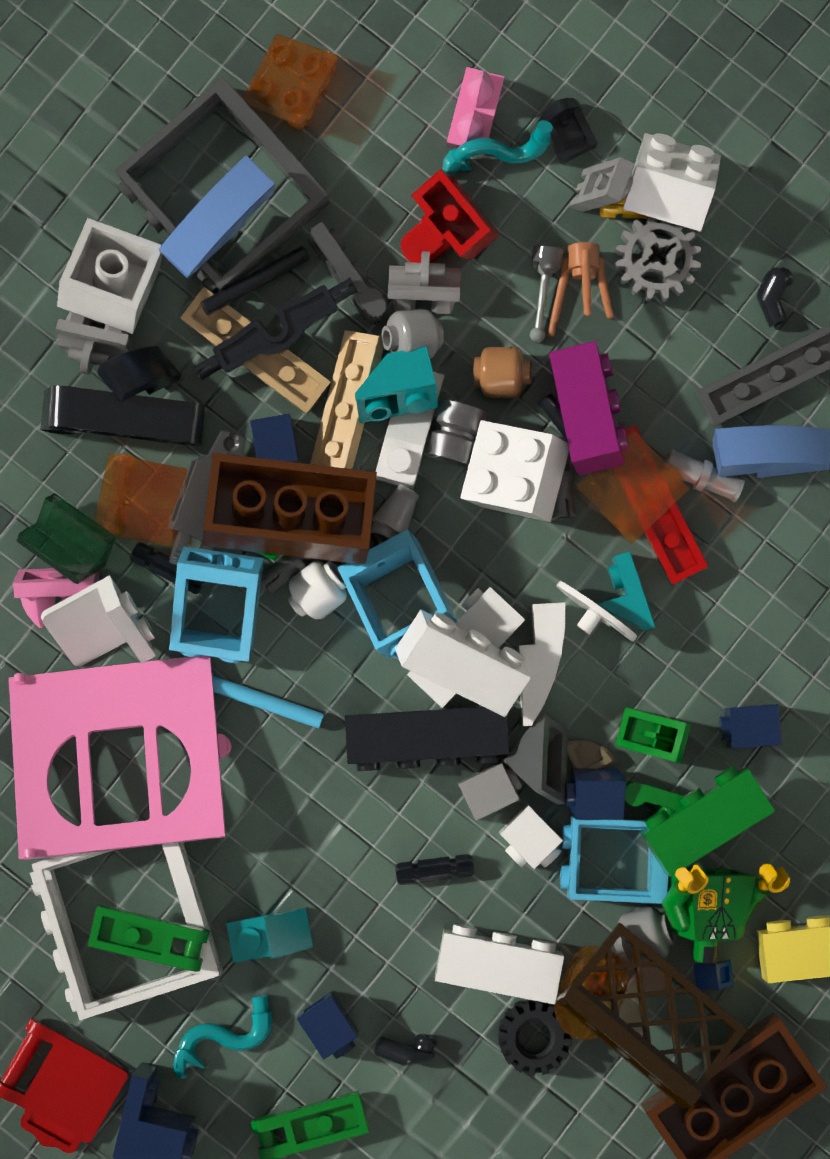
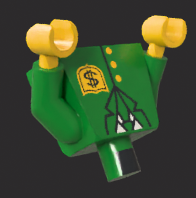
[662,864,790,963]

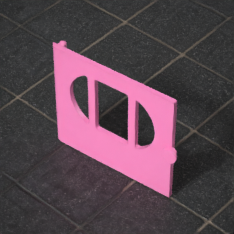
[9,655,232,860]

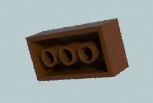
[203,453,377,564]
[641,1013,828,1159]

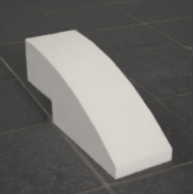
[517,602,565,726]

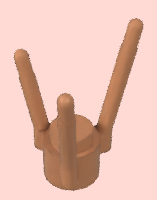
[547,242,614,338]

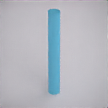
[213,675,324,729]

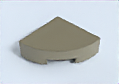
[567,740,616,769]

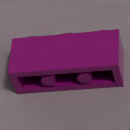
[549,340,629,476]

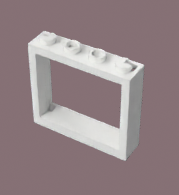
[30,842,223,1020]

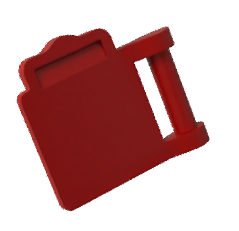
[0,1018,128,1153]

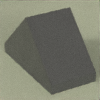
[504,715,568,805]

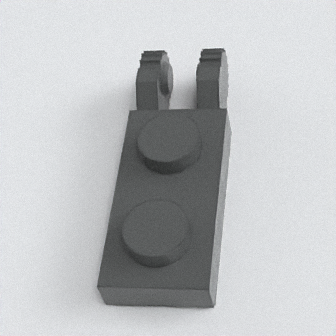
[308,222,387,325]

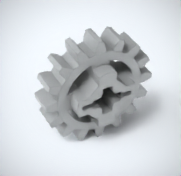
[614,216,701,302]

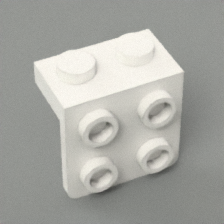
[41,575,156,667]

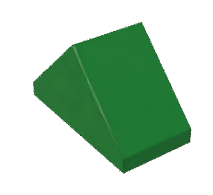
[615,707,691,764]

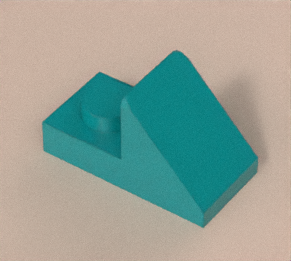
[597,551,655,631]
[226,907,313,963]

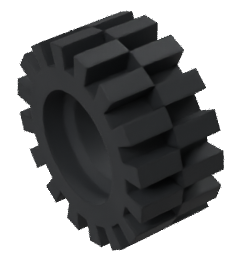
[498,999,572,1076]

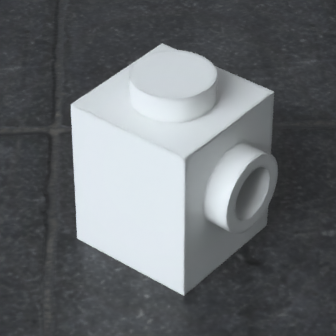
[499,804,563,869]

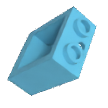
[337,529,458,659]
[169,546,264,663]
[560,816,668,904]

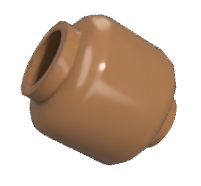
[474,347,532,398]

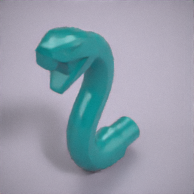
[442,120,553,176]
[173,994,273,1079]

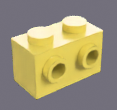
[756,916,830,983]

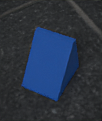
[694,960,734,990]

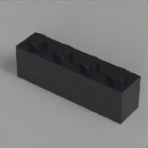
[345,707,509,771]

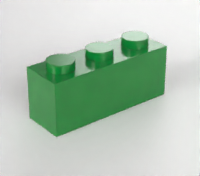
[640,766,775,877]

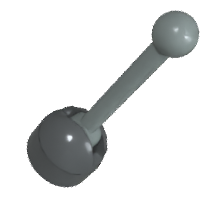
[530,245,565,343]

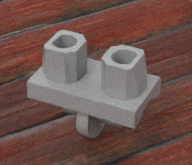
[388,251,461,314]
[56,311,130,375]

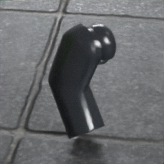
[757,267,793,328]
[375,1033,437,1066]

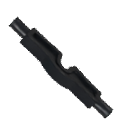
[193,277,358,381]

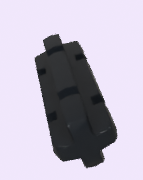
[130,542,205,594]
[395,854,474,885]

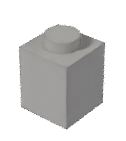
[458,762,522,821]

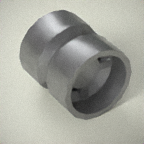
[424,399,488,468]

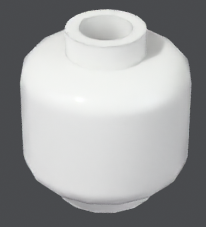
[288,560,347,619]

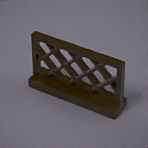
[555,923,747,1109]

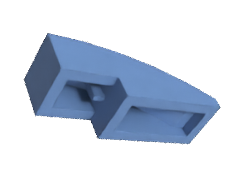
[159,155,275,279]
[712,425,830,478]

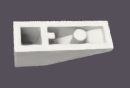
[375,372,445,490]

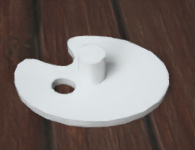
[556,581,637,642]

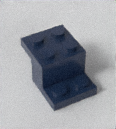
[112,1062,199,1159]

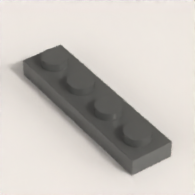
[696,324,830,428]

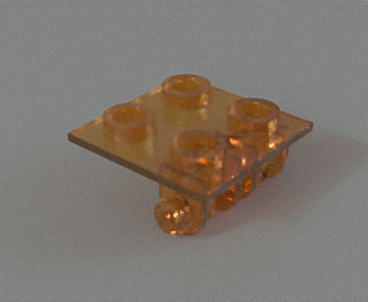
[243,34,339,132]
[576,431,690,544]
[92,453,187,547]

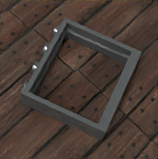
[115,76,330,291]

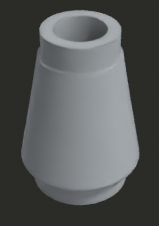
[370,485,419,543]

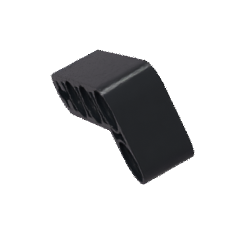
[40,386,205,446]

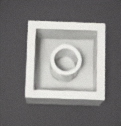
[623,133,721,232]
[57,218,162,334]
[460,420,569,522]

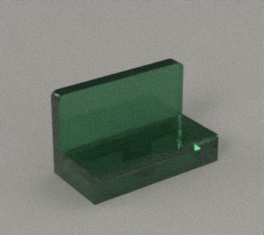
[16,493,116,584]

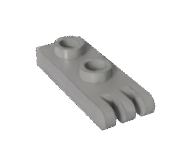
[570,157,635,212]

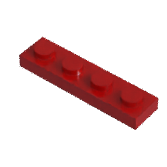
[611,425,708,585]

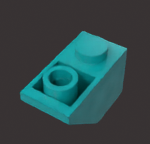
[355,346,438,423]

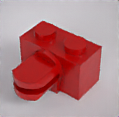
[400,169,501,263]

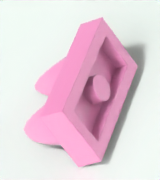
[446,67,505,156]
[13,567,100,628]

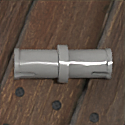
[661,449,745,503]

